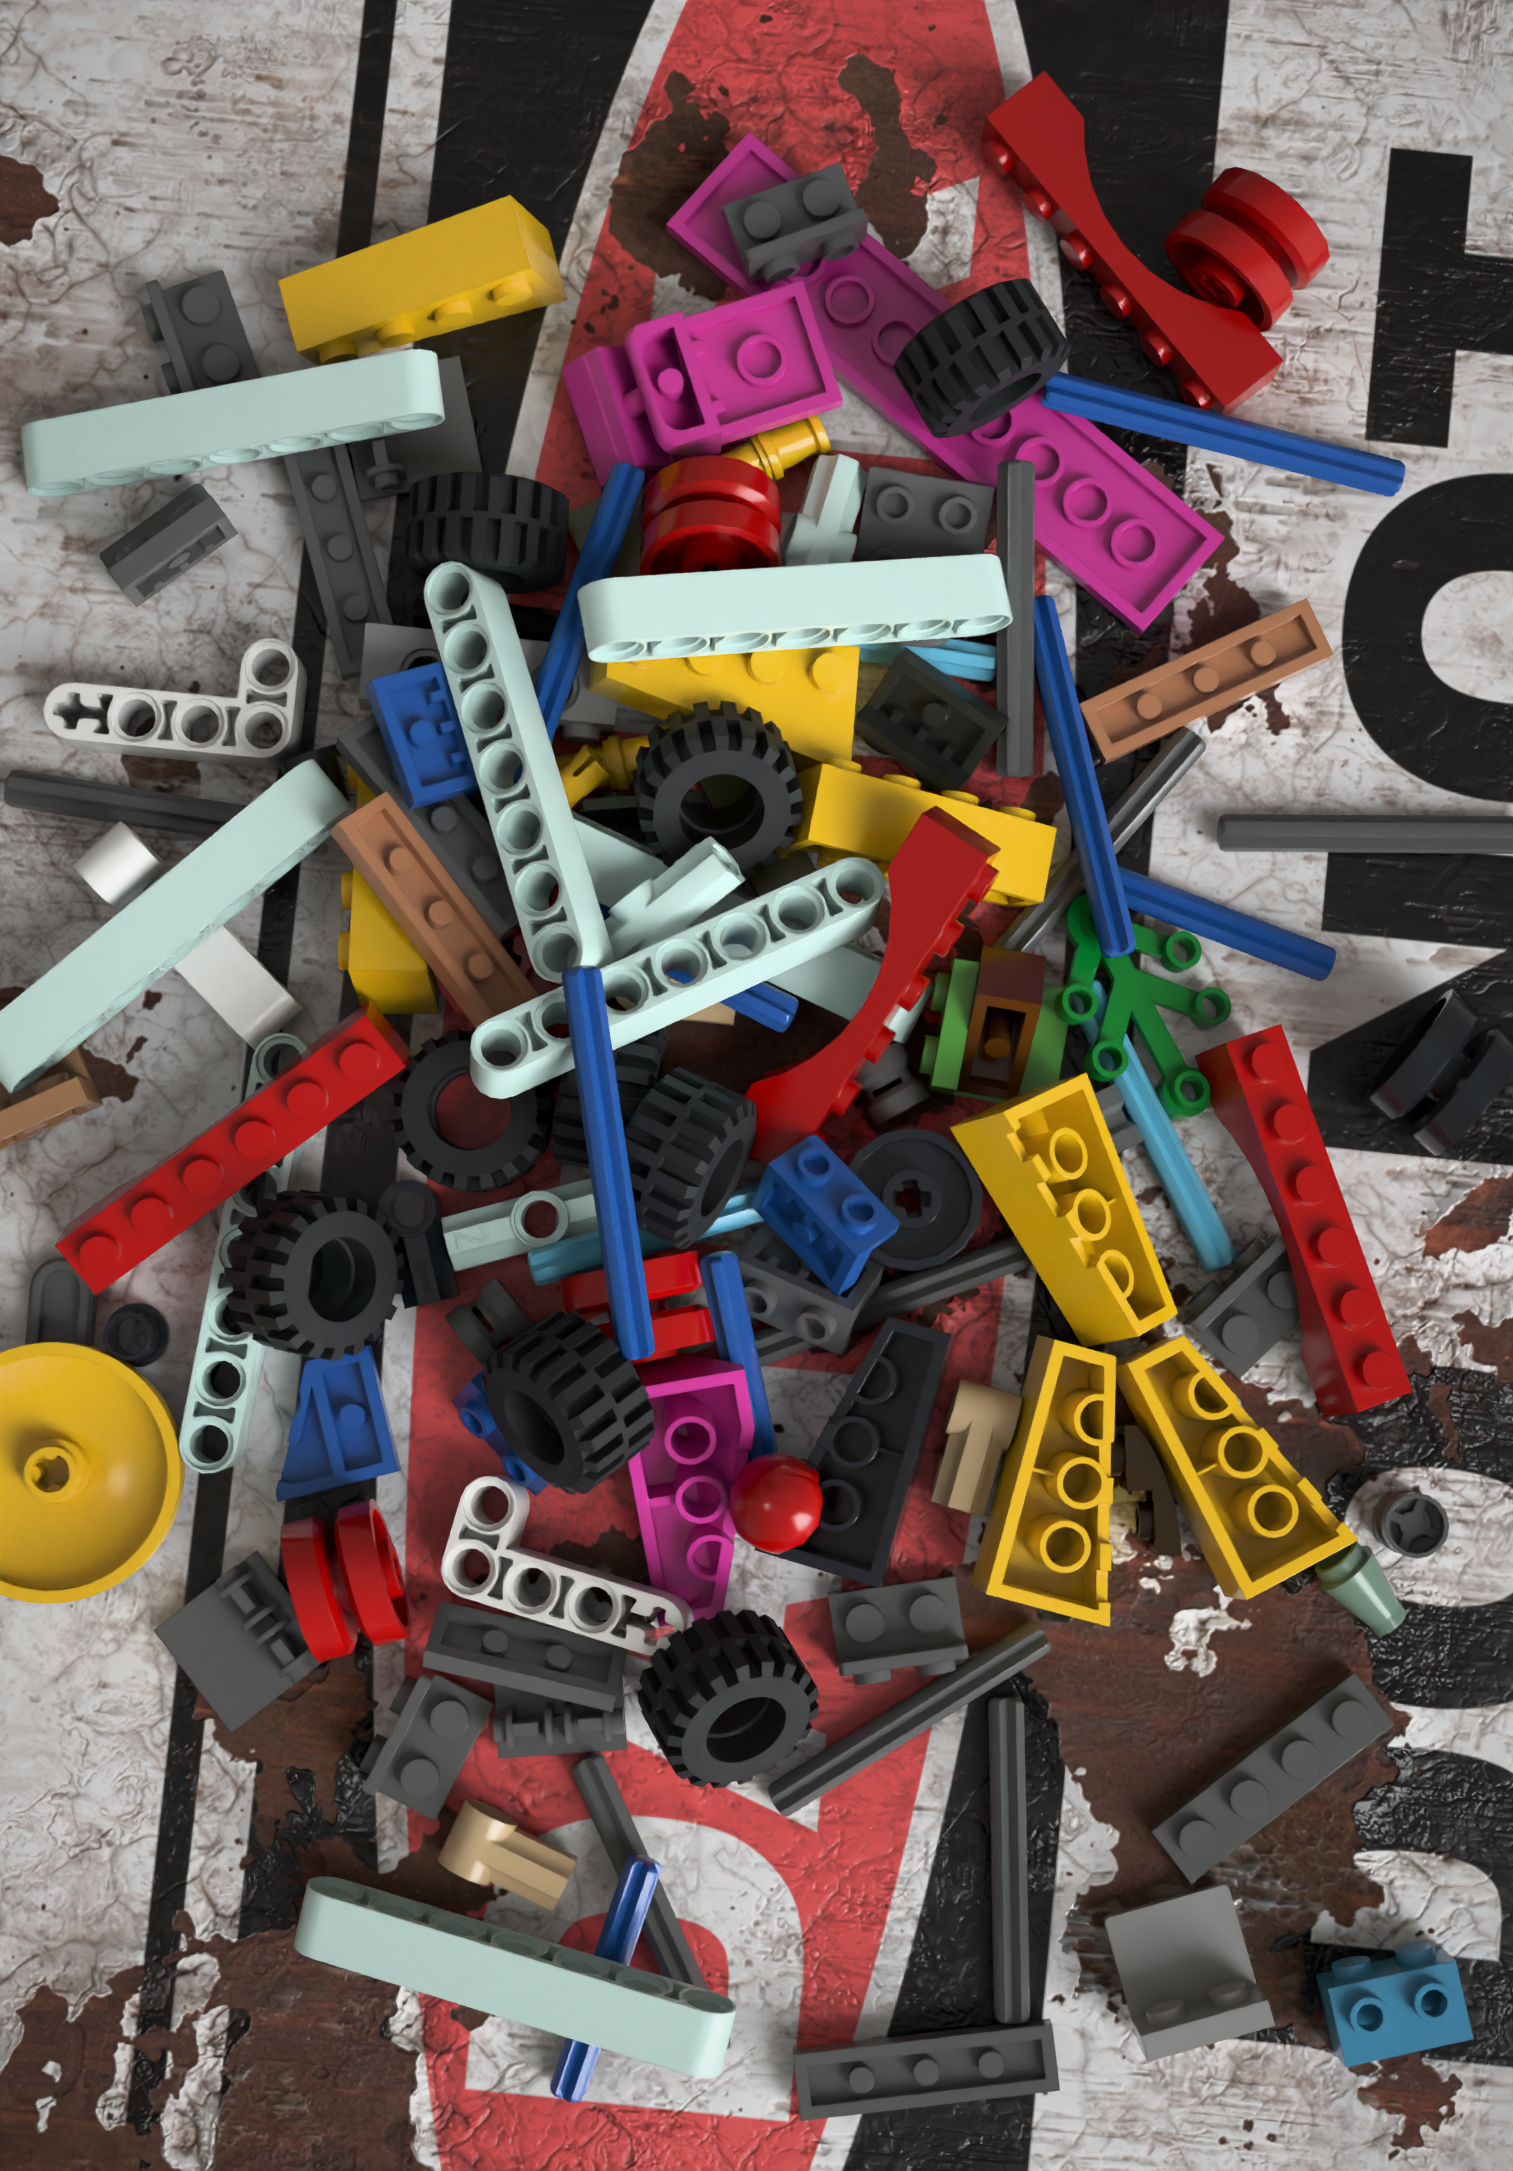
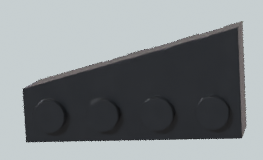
[754,1316,956,1588]

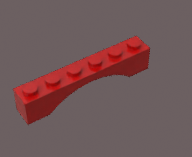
[981,71,1284,416]
[744,805,1001,1167]
[55,1000,410,1295]
[1194,1024,1413,1417]

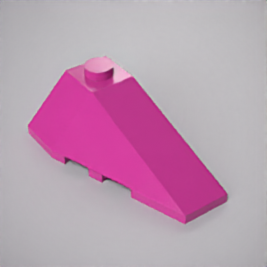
[628,1352,755,1627]

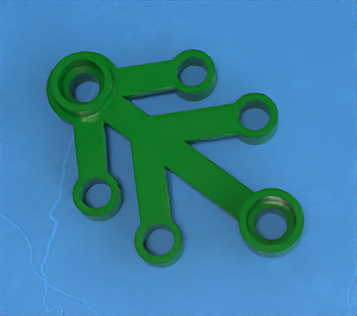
[1054,893,1231,1121]

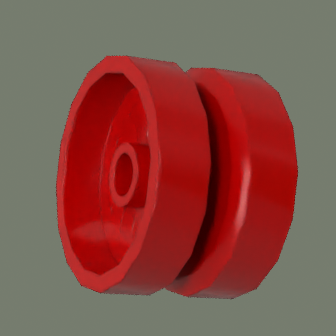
[1164,167,1330,332]
[640,455,782,576]
[560,1251,716,1364]
[280,1499,411,1663]

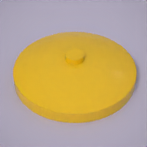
[0,1342,185,1604]

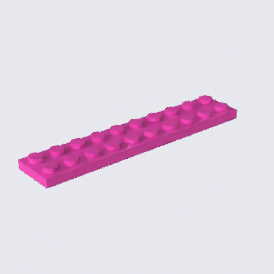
[666,132,1225,636]

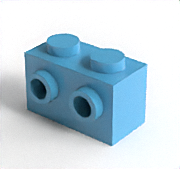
[1316,1942,1474,2067]

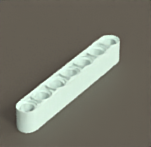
[20,349,445,497]
[577,554,1013,663]
[424,561,614,985]
[0,759,355,1094]
[531,810,934,1044]
[470,857,885,1099]
[179,1033,310,1474]
[293,1876,736,2078]

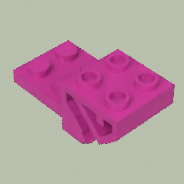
[561,280,843,495]

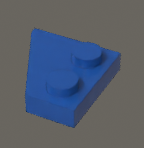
[276,1345,401,1502]

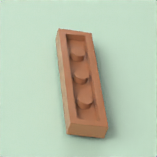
[1079,598,1334,765]
[330,791,539,1029]

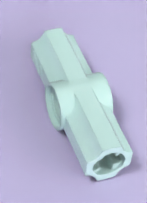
[781,454,869,567]
[567,836,745,969]
[441,1178,598,1272]

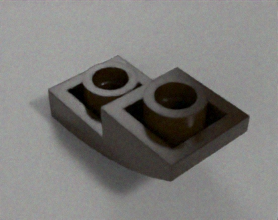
[1111,1423,1182,1556]

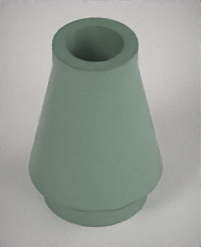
[1315,1541,1407,1636]

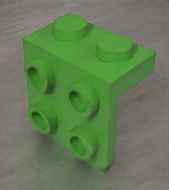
[919,958,1073,1104]

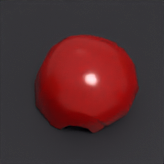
[728,1453,823,1554]

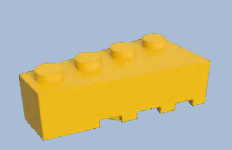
[277,195,568,366]
[588,645,860,771]
[776,758,1057,909]
[338,763,439,1014]
[949,1072,1178,1347]
[971,1335,1116,1627]
[1116,1335,1359,1600]

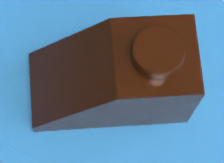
[956,945,1046,1100]

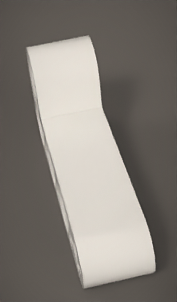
[43,638,307,769]
[72,821,304,1050]
[441,1475,694,1656]

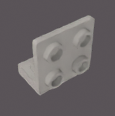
[1104,1882,1275,2062]

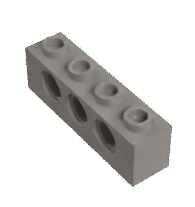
[358,623,617,744]

